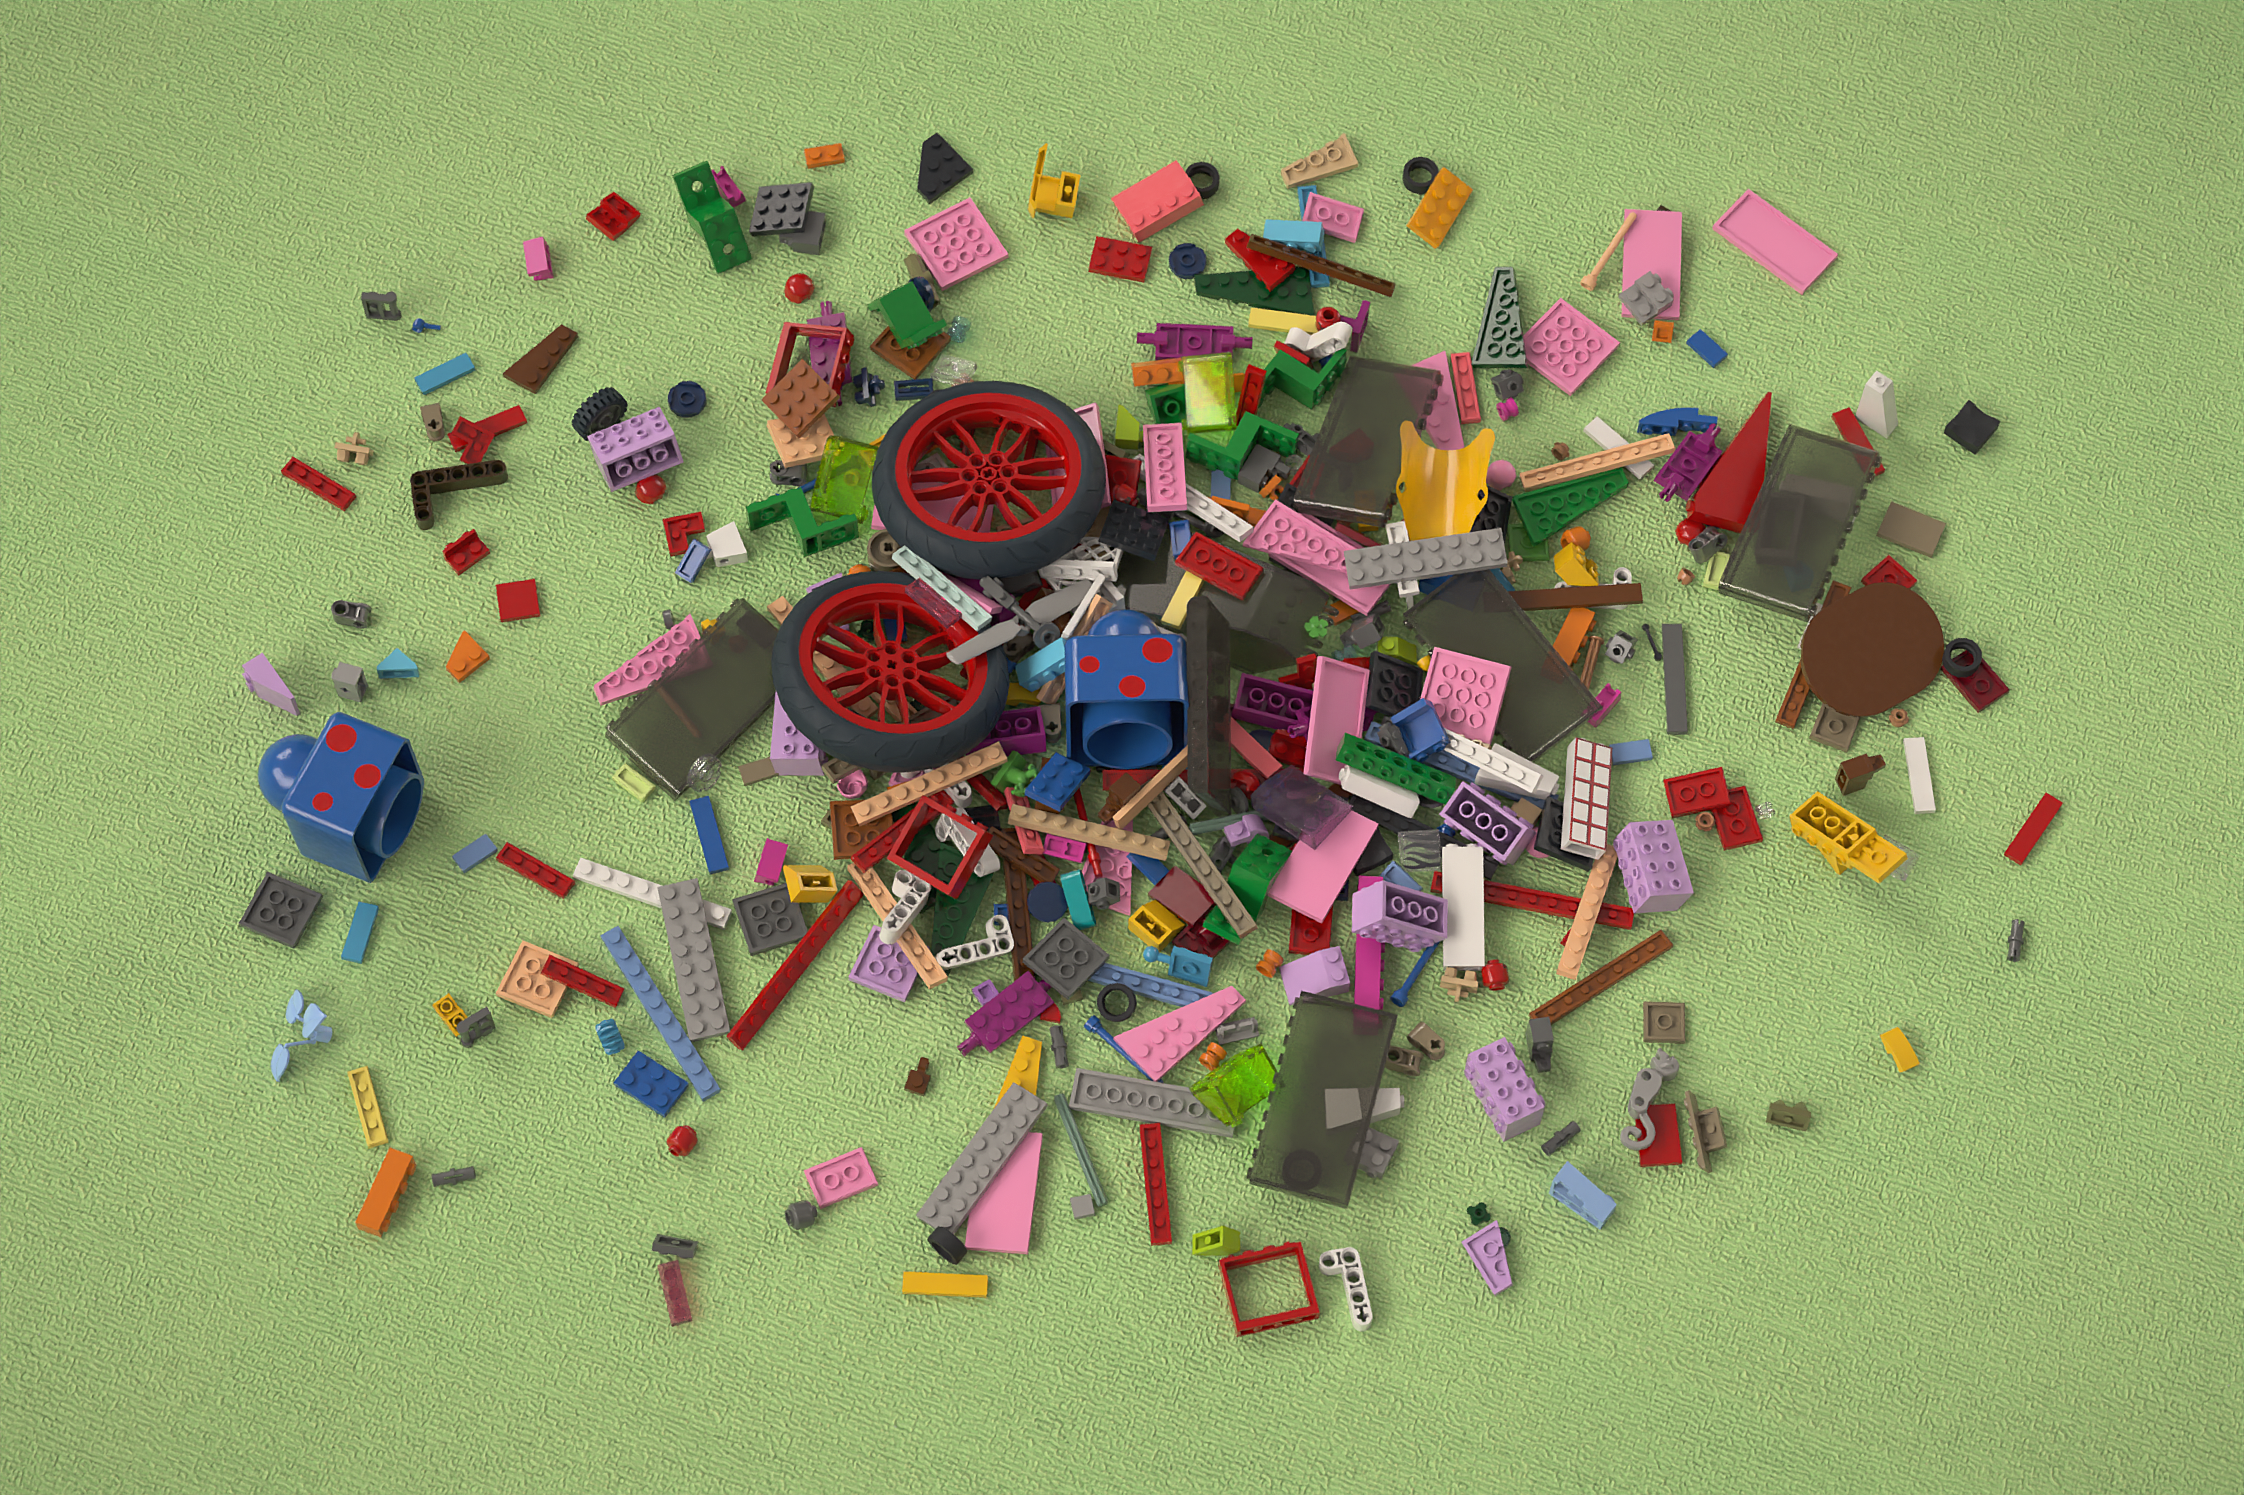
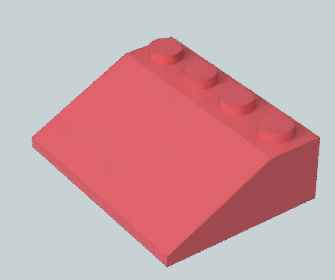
[1111,160,1204,243]

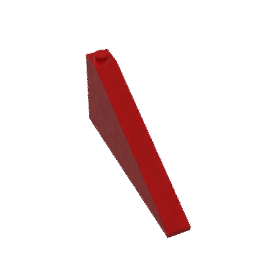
[1686,392,1772,537]

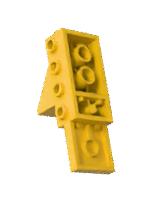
[1789,791,1908,884]

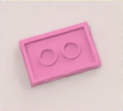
[1302,192,1364,243]
[804,1147,878,1209]

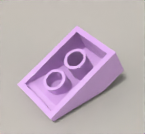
[242,653,300,716]
[1279,946,1350,1006]

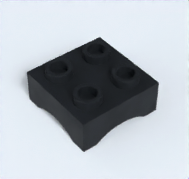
[1944,400,2000,455]
[1353,820,1393,877]

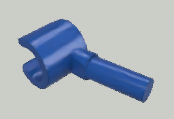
[412,318,441,333]

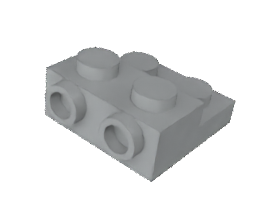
[1618,271,1674,326]
[1344,1124,1399,1179]

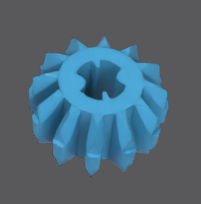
[595,1018,625,1055]

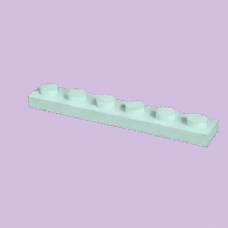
[892,545,992,631]

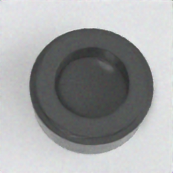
[663,609,675,630]

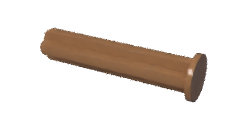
[1577,636,1605,694]

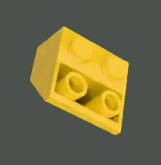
[1554,542,1599,586]
[783,865,837,903]
[1128,900,1186,953]

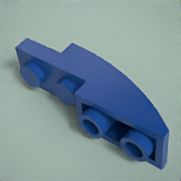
[1637,408,1718,436]

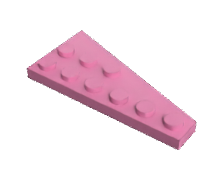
[1394,351,1464,450]
[1243,499,1356,574]
[593,614,713,706]
[1082,819,1133,916]
[1113,986,1246,1082]

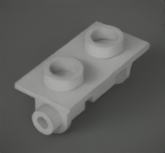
[1215,1017,1259,1045]

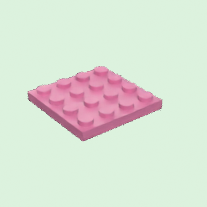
[904,198,1008,291]
[1523,298,1620,396]
[1420,647,1512,745]

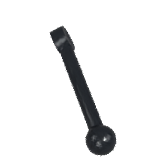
[1642,623,1662,661]

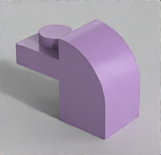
[1224,814,1269,847]

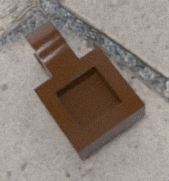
[904,1057,931,1096]

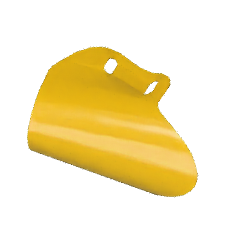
[1396,420,1495,541]

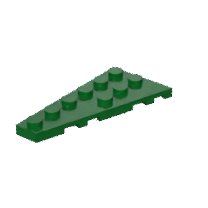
[1512,467,1629,547]

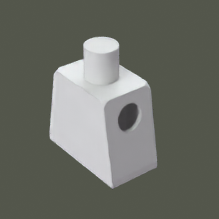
[706,522,748,567]

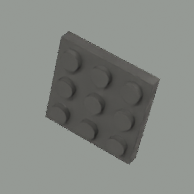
[239,872,323,949]
[732,883,808,956]
[1023,918,1110,1000]

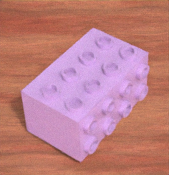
[587,407,683,492]
[770,692,828,776]
[1439,781,1537,865]
[1613,820,1694,913]
[1352,880,1448,952]
[1464,1037,1545,1142]

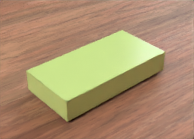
[1703,551,1731,591]
[612,763,656,803]

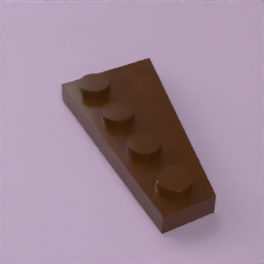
[503,324,578,395]

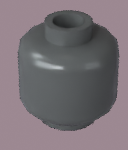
[785,1200,818,1230]

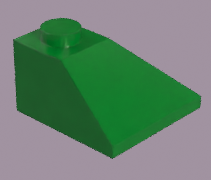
[1145,384,1195,425]

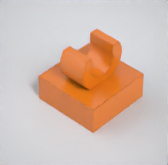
[1652,320,1674,343]
[1259,475,1284,501]

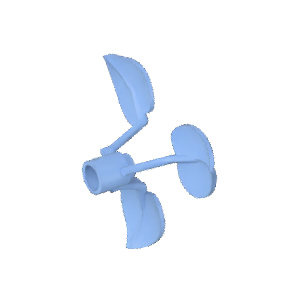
[271,989,332,1082]

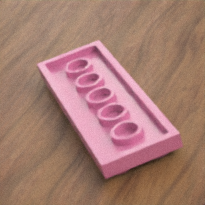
[1143,423,1187,512]

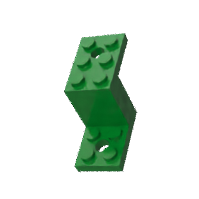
[672,160,752,274]
[867,281,947,350]
[1258,348,1347,410]
[1186,411,1299,480]
[746,487,859,557]
[1202,833,1292,945]

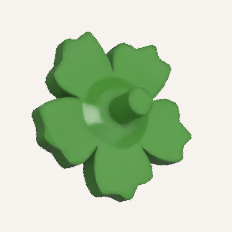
[1304,616,1328,639]

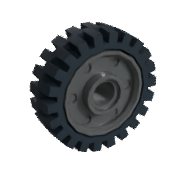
[572,387,628,441]

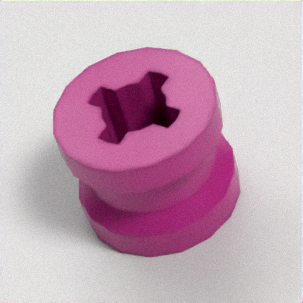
[1496,398,1519,421]

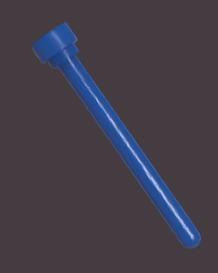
[1390,941,1440,1007]
[1084,1015,1163,1083]

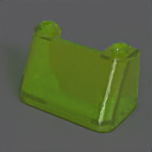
[1178,352,1237,435]
[810,436,879,524]
[1189,1043,1286,1128]

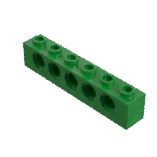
[1335,732,1456,805]

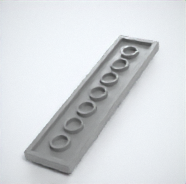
[1344,528,1507,590]
[657,878,730,1042]
[1069,1068,1240,1138]
[916,1082,1048,1234]

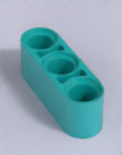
[1060,869,1096,931]

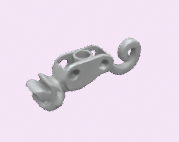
[1620,1048,1679,1150]

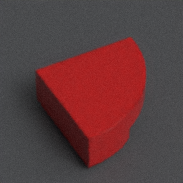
[1040,1003,1061,1024]

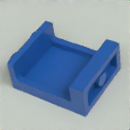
[1391,698,1451,762]

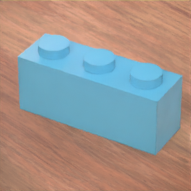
[1263,219,1324,253]
[1015,637,1067,692]

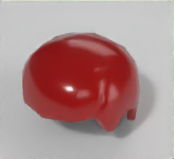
[784,273,815,304]
[635,474,666,504]
[1675,518,1705,547]
[1231,770,1261,800]

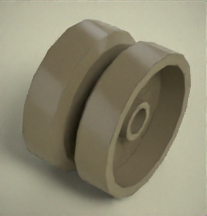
[867,529,901,572]

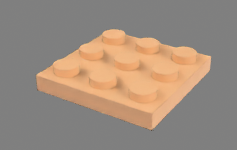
[767,414,841,468]
[496,941,579,1018]

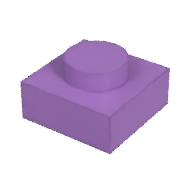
[972,979,999,1006]

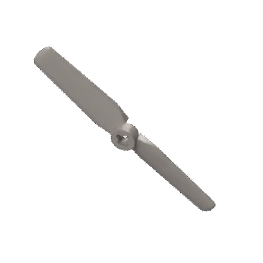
[946,579,1092,664]

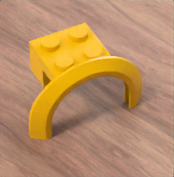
[1028,143,1081,219]

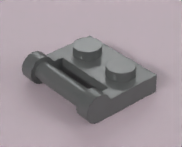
[361,292,401,321]
[457,1006,495,1048]

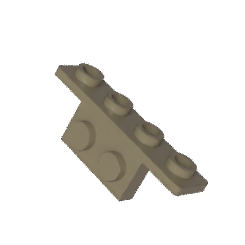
[1684,1091,1727,1173]

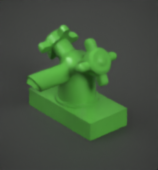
[991,751,1039,798]

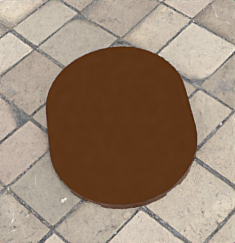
[1800,582,1944,717]

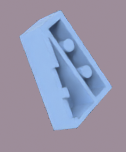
[1549,1161,1617,1230]

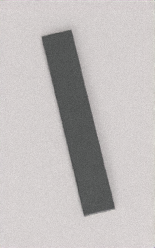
[1661,624,1688,735]

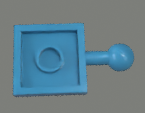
[1143,946,1213,987]

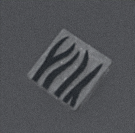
[1398,829,1442,872]

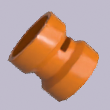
[1256,949,1284,978]
[1199,1042,1227,1071]

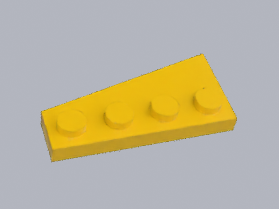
[994,1035,1042,1108]

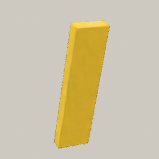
[902,1271,988,1298]

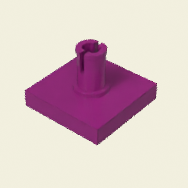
[1340,300,1370,353]

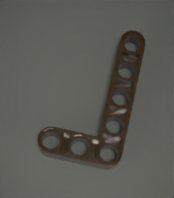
[410,460,508,530]

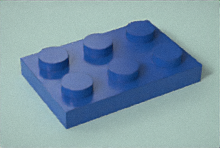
[1025,753,1091,812]
[614,1050,689,1118]

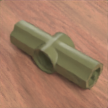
[904,253,940,309]

